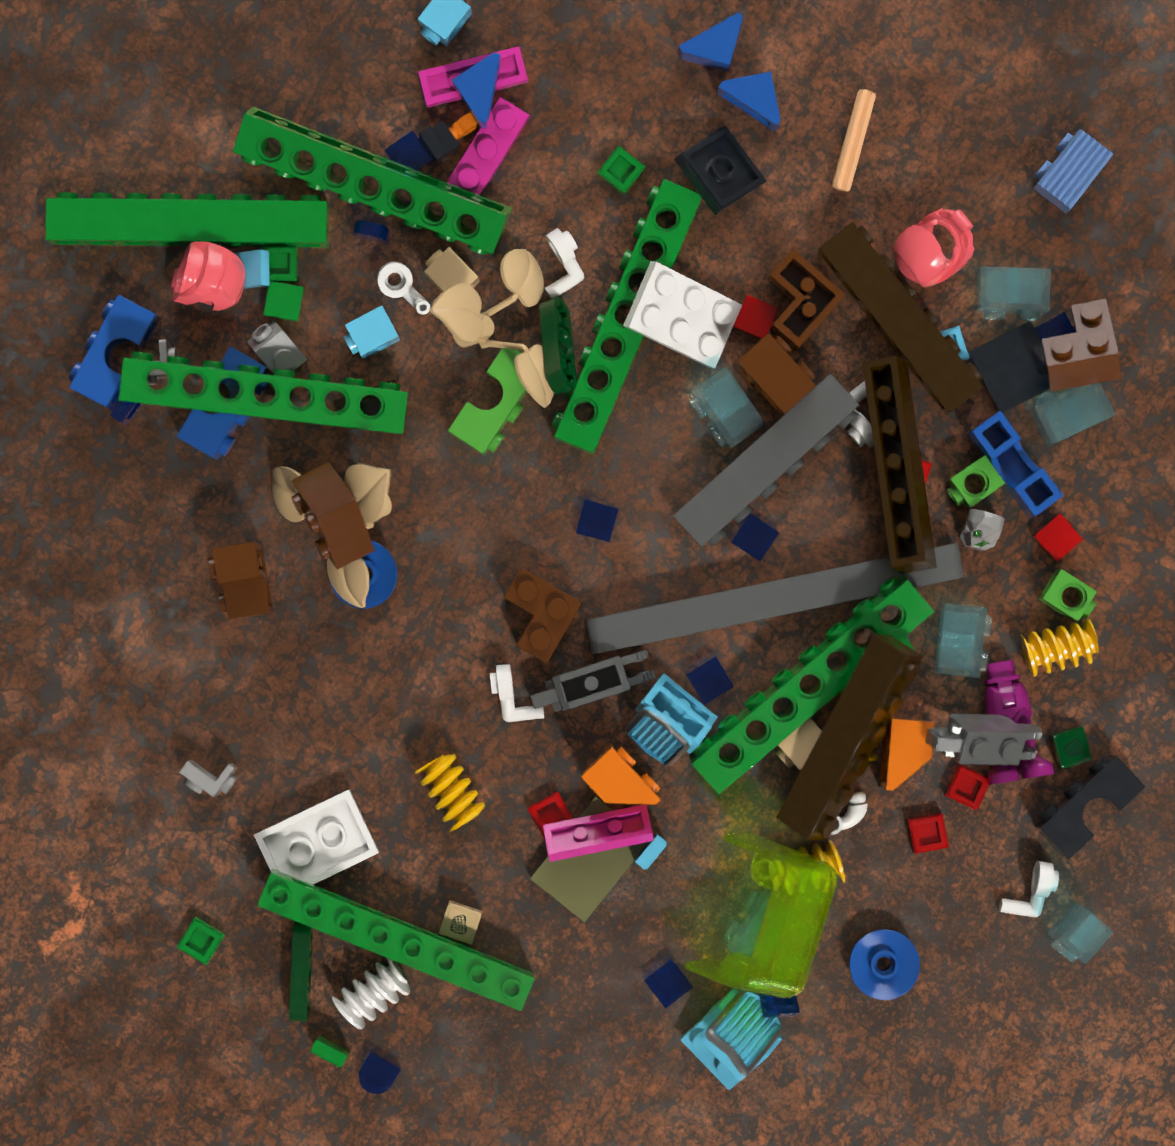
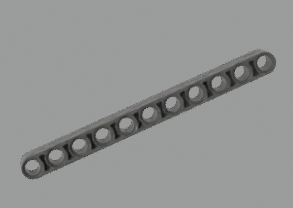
[584,543,965,655]

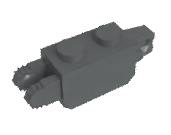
[530,649,656,712]
[925,714,1043,765]

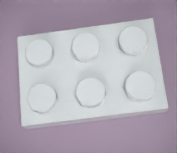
[623,261,742,369]
[254,789,380,884]

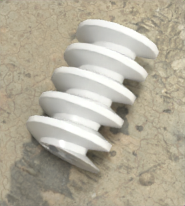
[331,958,410,1030]

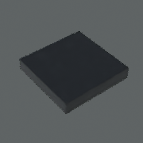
[674,126,767,216]
[968,320,1050,413]

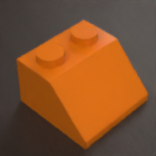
[879,718,935,790]

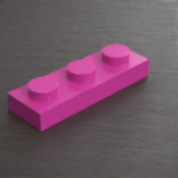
[418,46,528,108]
[447,97,530,195]
[543,804,654,862]

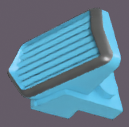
[625,673,718,766]
[680,987,783,1090]

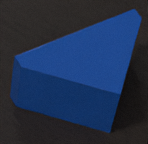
[678,12,743,72]
[452,53,501,129]
[717,71,781,132]

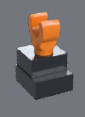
[419,112,478,166]

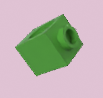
[947,455,1005,509]
[1038,569,1097,622]

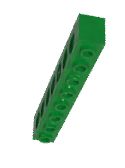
[233,107,512,255]
[551,179,702,455]
[119,352,408,434]
[689,574,935,795]
[257,868,535,1011]

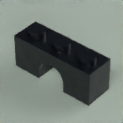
[1035,755,1146,859]

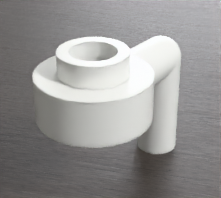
[544,228,584,299]
[377,261,430,315]
[848,381,874,448]
[490,664,544,722]
[999,861,1059,917]

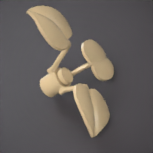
[429,249,554,408]
[271,464,392,608]

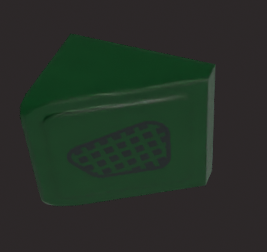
[1049,726,1092,769]

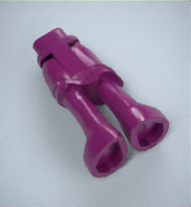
[984,660,1054,785]

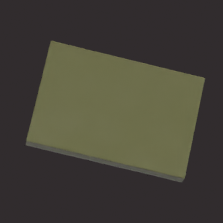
[530,796,649,923]

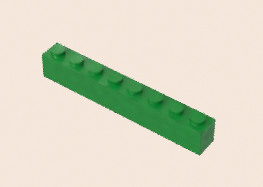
[46,192,330,248]

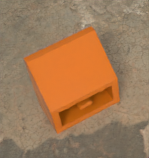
[581,745,661,805]

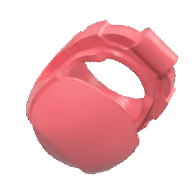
[893,208,975,287]
[170,242,246,311]

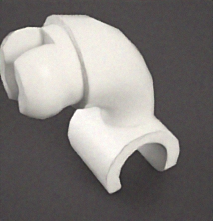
[831,792,868,835]

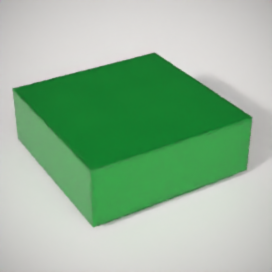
[597,145,646,195]
[262,246,298,282]
[263,281,305,322]
[177,916,226,965]
[310,1035,350,1068]

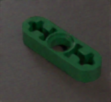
[539,297,577,394]
[289,921,313,1022]

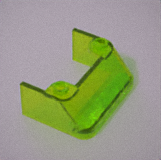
[685,832,837,998]

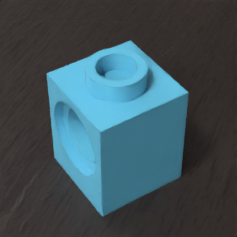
[418,0,472,47]
[343,305,400,359]

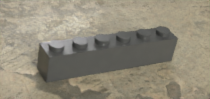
[673,374,859,547]

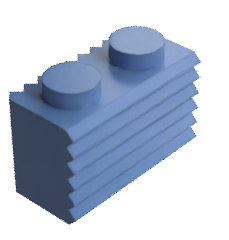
[1033,129,1113,213]

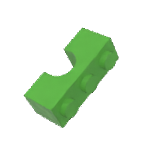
[448,348,527,456]

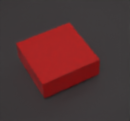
[733,294,779,340]
[1032,513,1083,563]
[944,764,989,811]
[527,791,573,839]
[907,812,949,854]

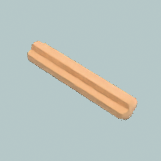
[832,89,876,191]

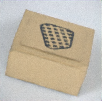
[439,900,483,945]

